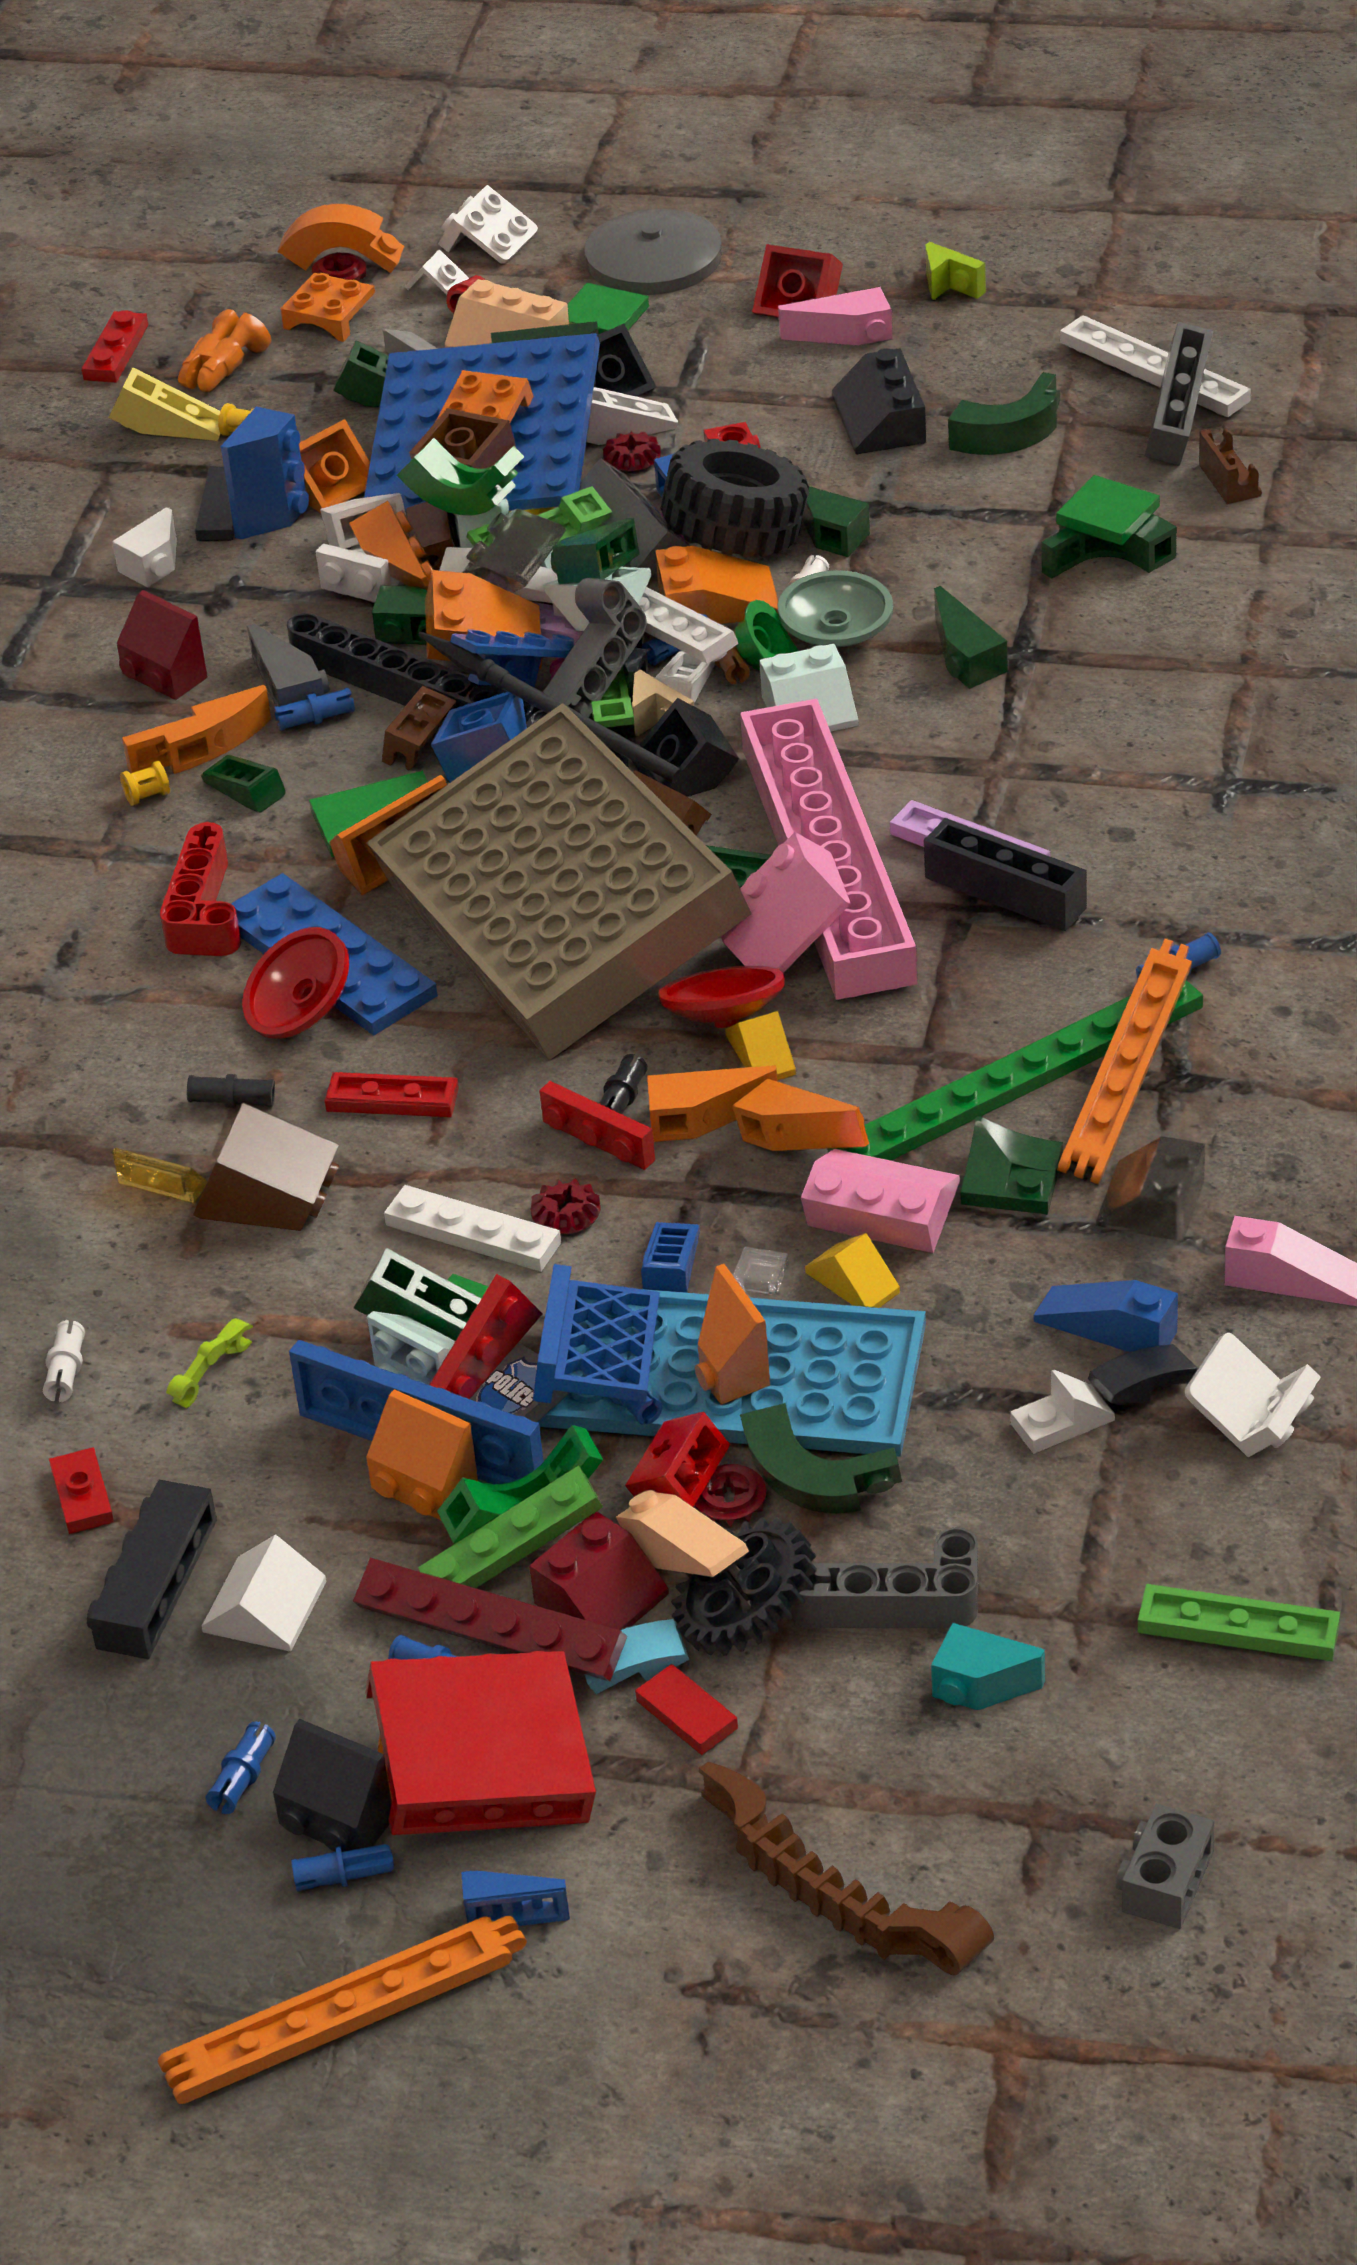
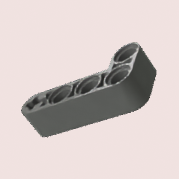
[543,578,647,717]
[790,1527,979,1628]

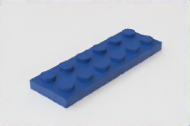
[231,873,438,1036]
[289,1339,544,1484]

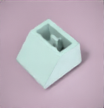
[367,1311,455,1385]

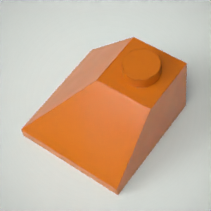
[695,1264,770,1405]

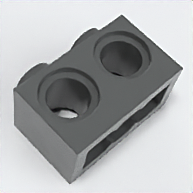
[1116,1803,1215,1929]

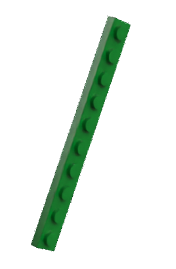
[827,980,1203,1161]

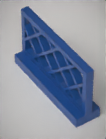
[533,1264,660,1403]

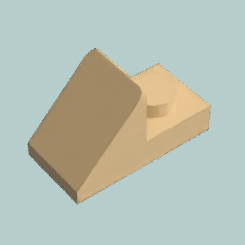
[632,670,694,736]

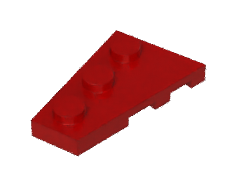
[429,1274,543,1399]

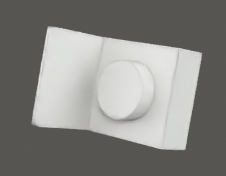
[1010,1370,1115,1454]

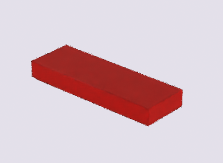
[325,1072,459,1117]

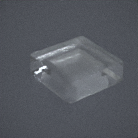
[733,1247,788,1295]

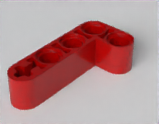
[160,822,241,956]

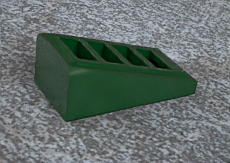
[201,754,286,813]

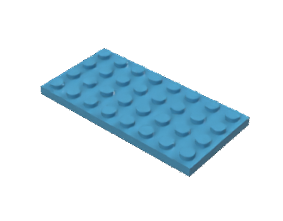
[537,1289,926,1457]

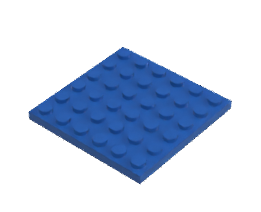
[364,333,600,516]

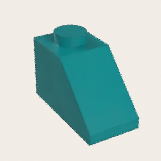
[931,1623,1045,1710]

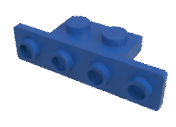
[450,629,575,687]

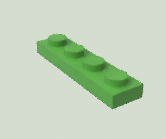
[418,1465,603,1588]
[1138,1584,1340,1661]

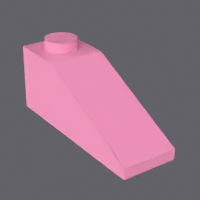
[778,287,893,345]
[1225,1216,1357,1306]

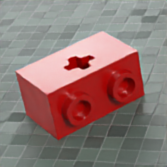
[625,1411,730,1507]

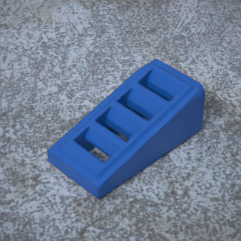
[641,1222,700,1293]
[461,1871,570,1926]

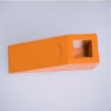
[349,501,434,590]
[647,1065,777,1142]
[732,1079,869,1151]

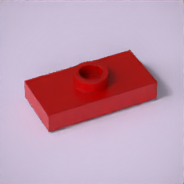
[49,1447,114,1534]

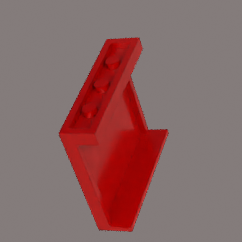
[365,1651,596,1835]

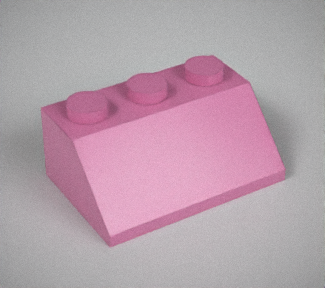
[721,832,851,973]
[801,1149,960,1253]

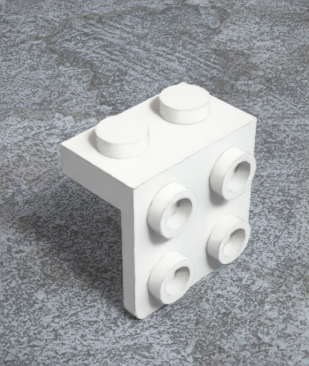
[438,185,538,264]
[316,543,404,603]
[1185,1333,1320,1457]

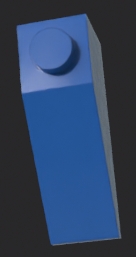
[1033,1280,1178,1352]

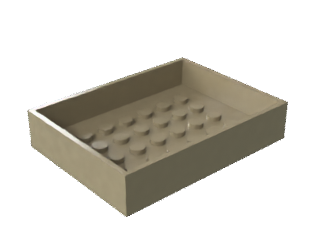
[366,703,752,1060]

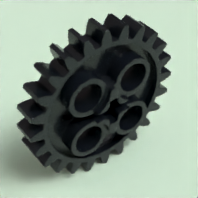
[671,1517,817,1656]

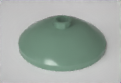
[778,570,893,648]

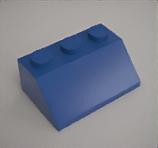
[221,407,309,539]

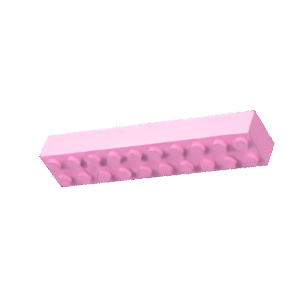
[740,699,917,1000]

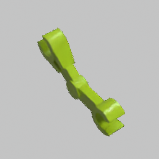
[166,1318,253,1408]

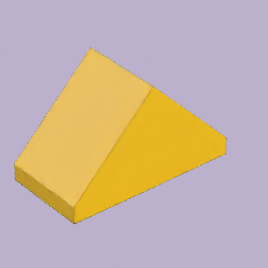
[725,1011,796,1081]
[805,1233,900,1308]

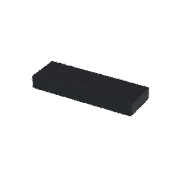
[195,466,234,541]

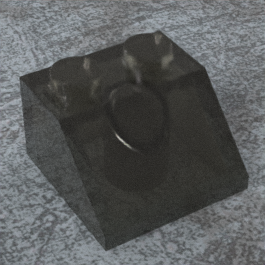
[462,508,567,593]
[1096,1136,1205,1242]

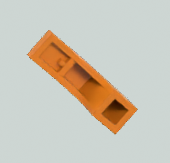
[277,204,404,273]

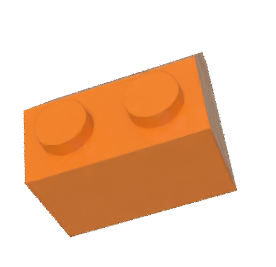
[299,419,370,513]
[366,1389,478,1521]

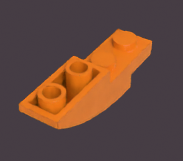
[122,685,271,774]

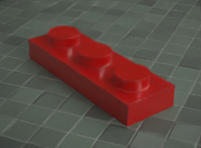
[82,310,148,383]
[539,1081,655,1170]

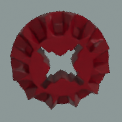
[312,252,366,282]
[603,431,661,471]
[530,1178,601,1234]
[695,1464,767,1527]

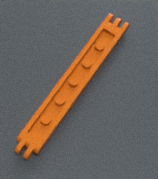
[1057,939,1192,1185]
[158,1916,527,2104]

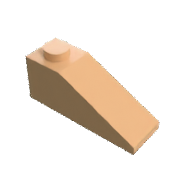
[616,1490,749,1577]

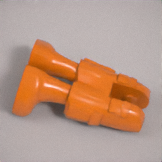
[178,309,271,392]

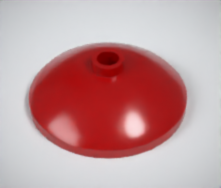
[242,927,349,1039]
[659,966,785,1028]

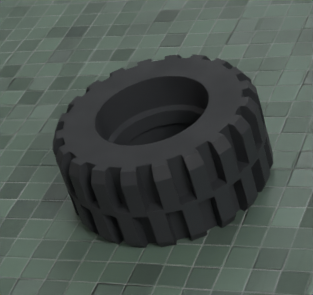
[661,439,809,557]

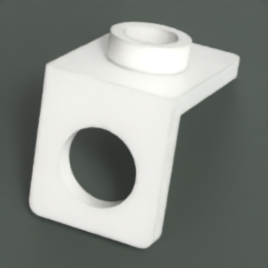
[404,250,469,295]

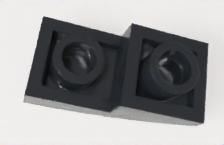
[1088,1344,1197,1405]

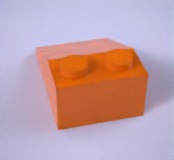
[655,545,778,624]
[425,570,542,669]

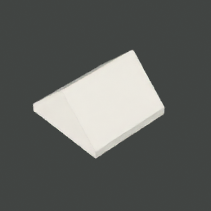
[202,1534,326,1652]

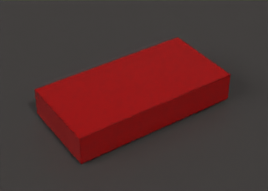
[635,1664,738,1755]

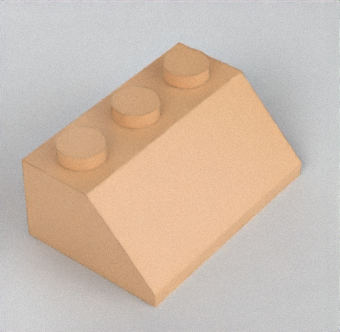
[445,279,569,348]

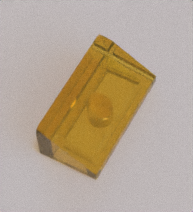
[112,1147,207,1203]

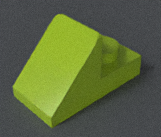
[925,241,986,299]

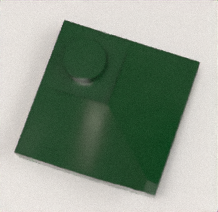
[960,1116,1063,1215]

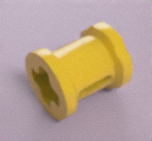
[218,403,254,436]
[120,761,170,806]

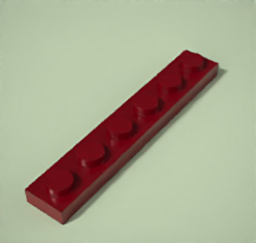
[353,1557,627,1682]

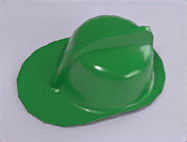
[734,600,798,670]

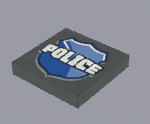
[470,1343,571,1423]

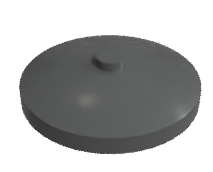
[585,209,722,295]

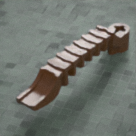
[699,1761,994,1975]

